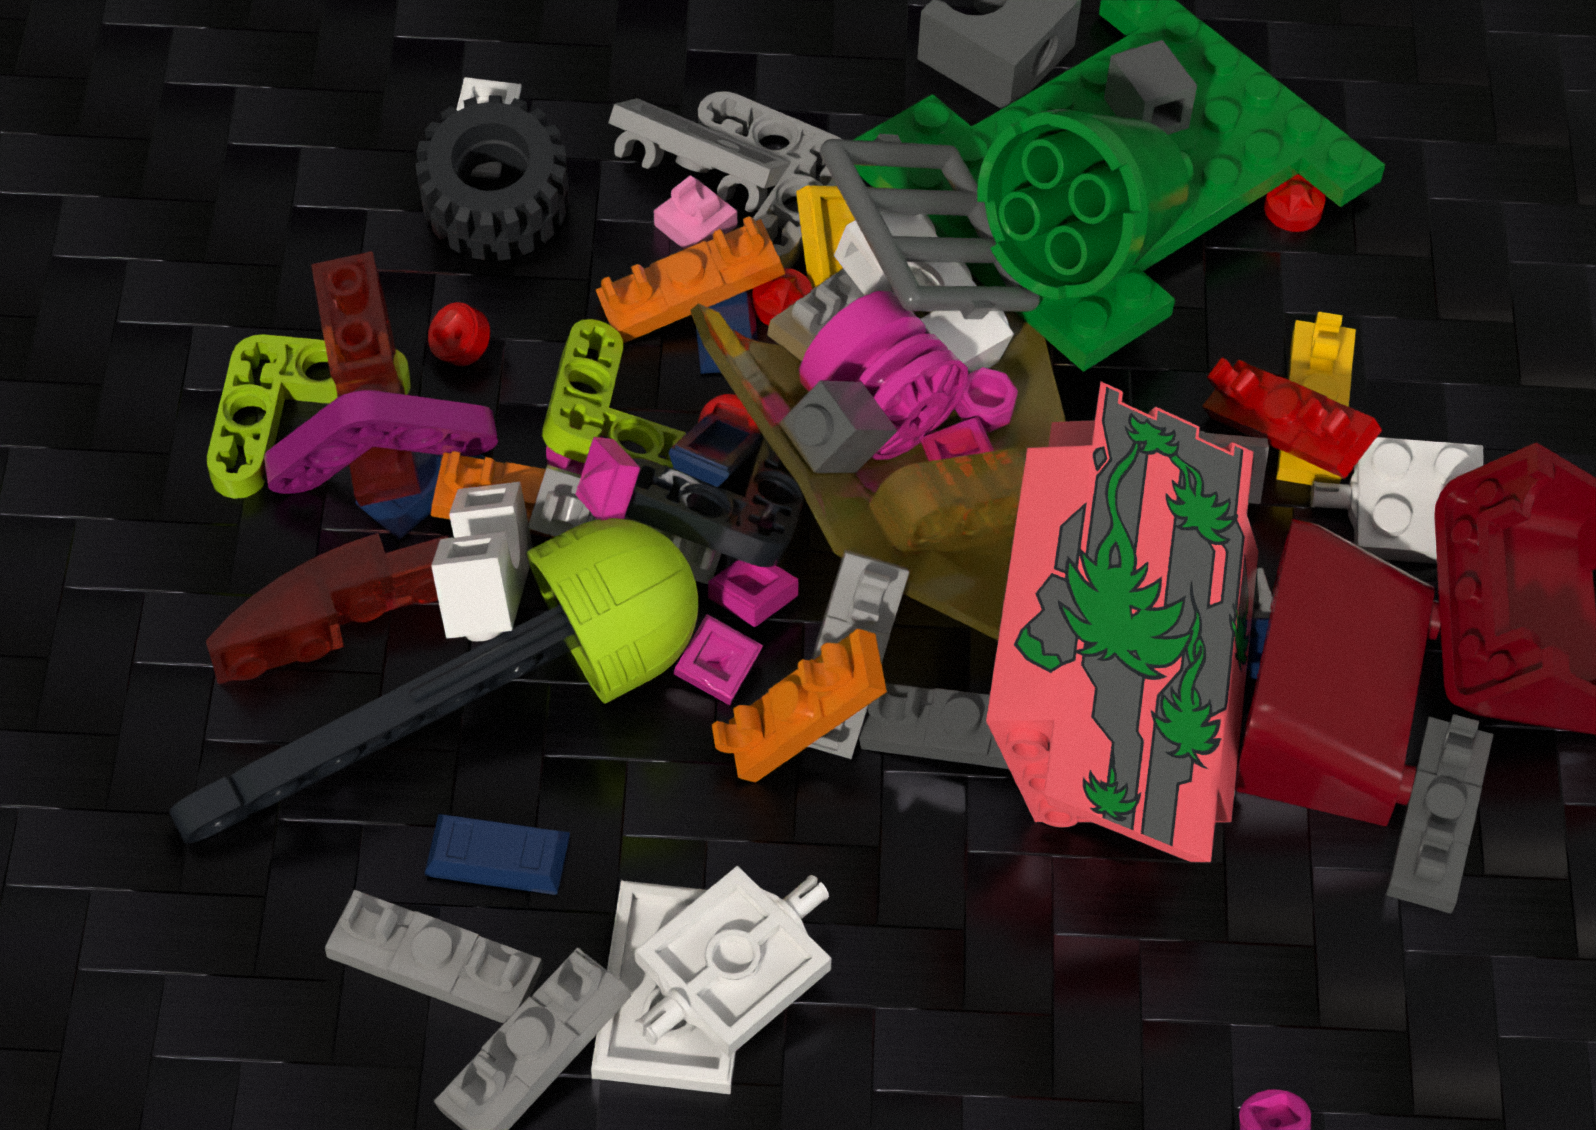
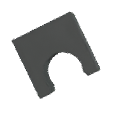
[917,0,1081,109]

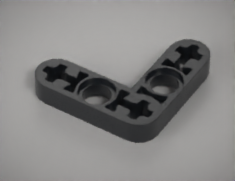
[625,434,812,567]

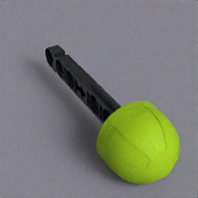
[169,518,698,844]

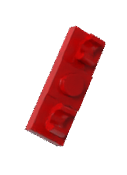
[1202,358,1382,479]

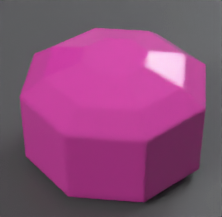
[955,367,1018,432]

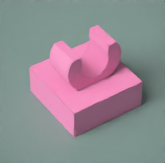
[654,175,737,249]

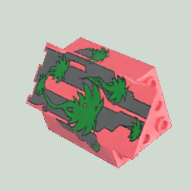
[986,381,1259,862]

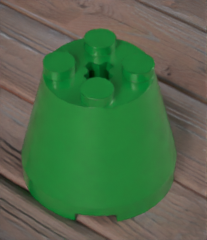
[977,109,1194,300]

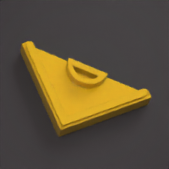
[796,185,855,289]

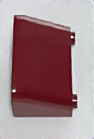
[1434,442,1596,735]
[1235,519,1441,827]

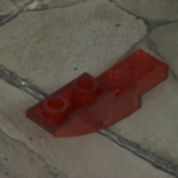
[311,251,421,507]
[206,533,448,684]

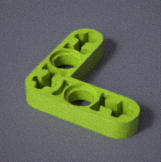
[543,319,695,478]
[207,334,411,499]

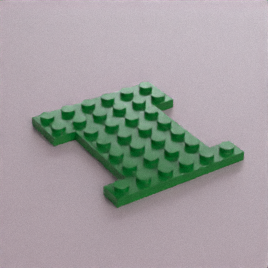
[854,0,1385,372]

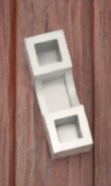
[834,213,1014,374]
[431,482,533,641]

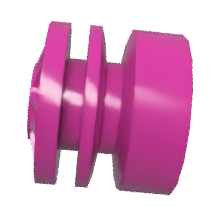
[799,291,968,460]

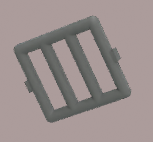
[820,134,1040,319]

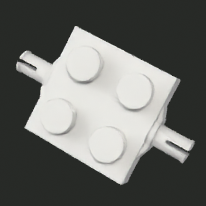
[1310,437,1483,564]
[634,866,832,1057]

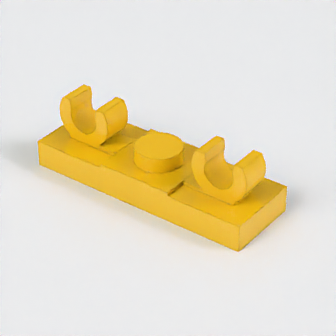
[1276,312,1356,485]

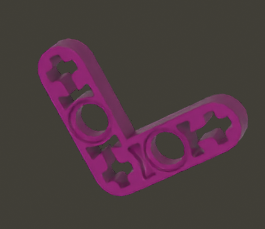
[264,390,498,494]

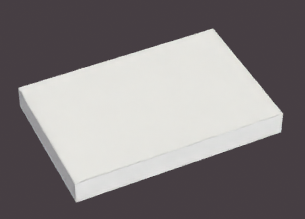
[591,880,736,1094]

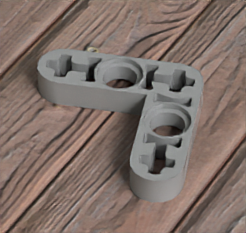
[698,91,841,268]

